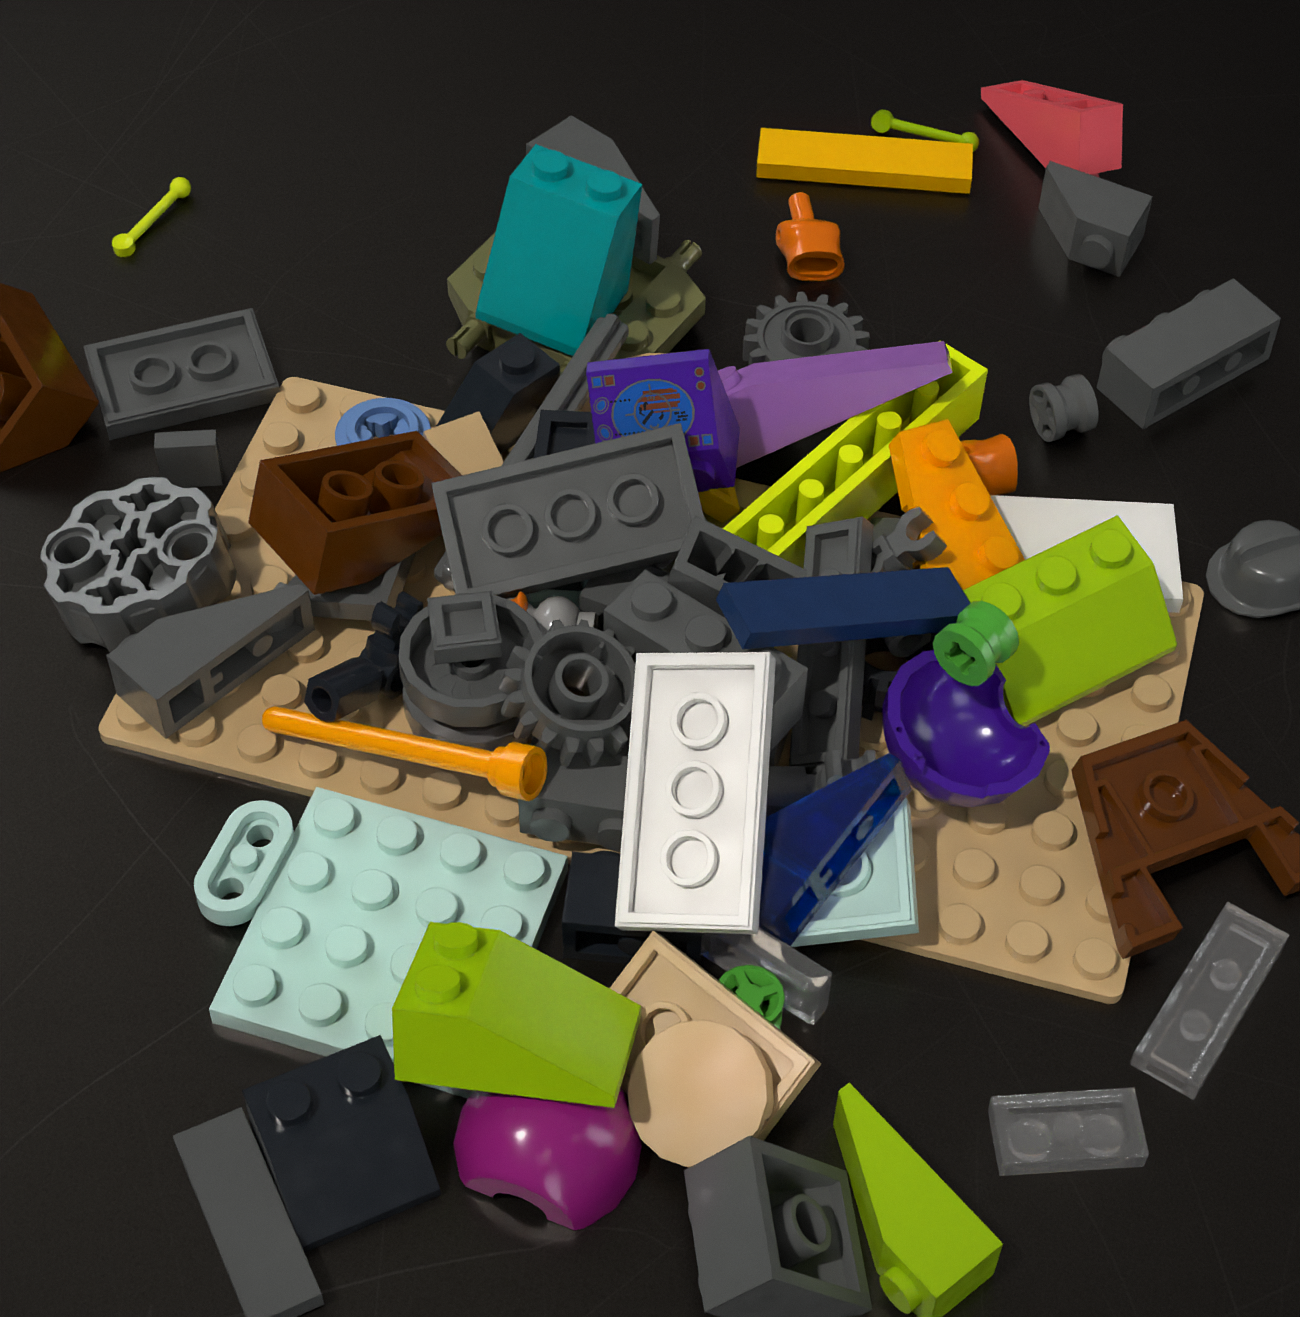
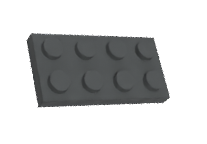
[431,423,705,599]

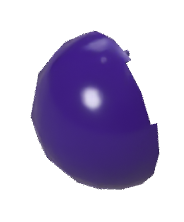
[883,650,1050,807]

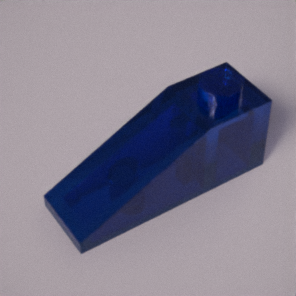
[759,753,912,950]

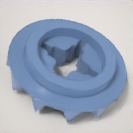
[335,398,431,446]

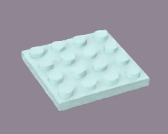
[209,787,568,1098]

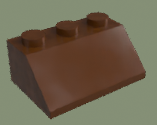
[0,283,100,473]

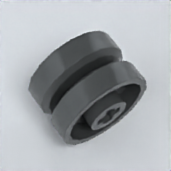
[399,593,541,751]

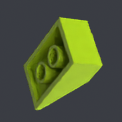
[392,922,641,1108]

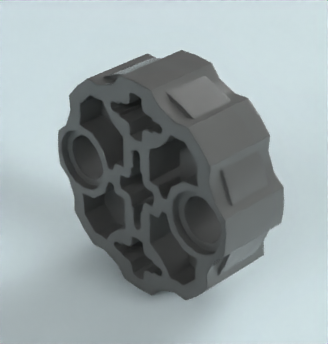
[40,477,237,653]

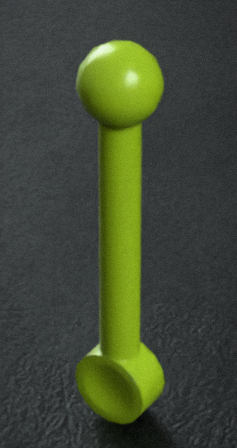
[871,110,979,152]

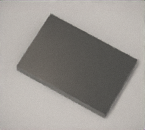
[83,308,280,440]

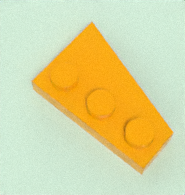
[889,419,1025,590]

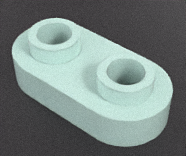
[194,800,294,926]

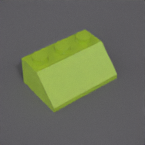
[963,515,1178,726]

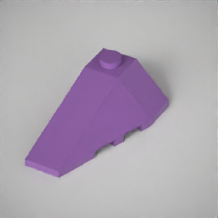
[718,341,953,468]

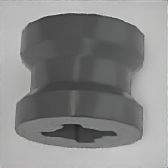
[1029,374,1099,442]

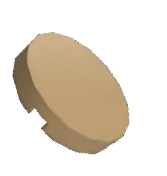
[627,1019,774,1168]

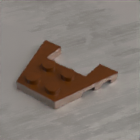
[1071,720,1300,959]

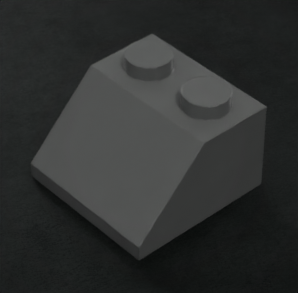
[684,1136,873,1317]

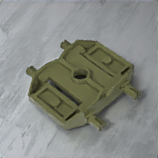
[446,233,706,375]

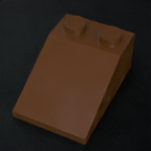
[248,431,462,595]

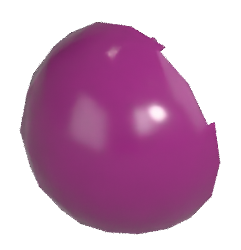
[453,1087,642,1230]

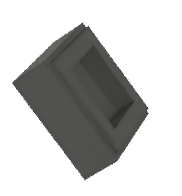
[154,430,223,488]
[427,591,502,665]

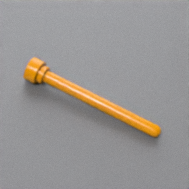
[262,706,547,801]

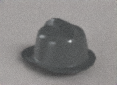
[1206,520,1300,618]

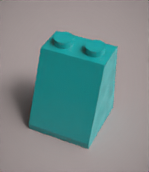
[475,144,642,356]

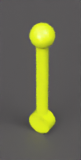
[112,177,191,257]

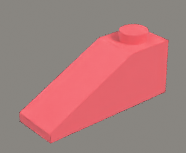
[981,80,1123,177]

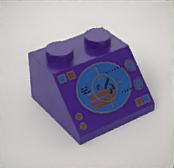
[586,349,740,492]

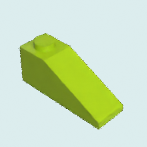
[833,1082,1003,1317]

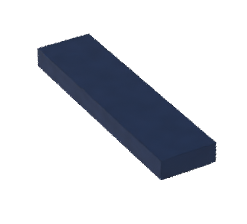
[716,567,970,650]

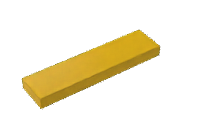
[756,128,973,194]

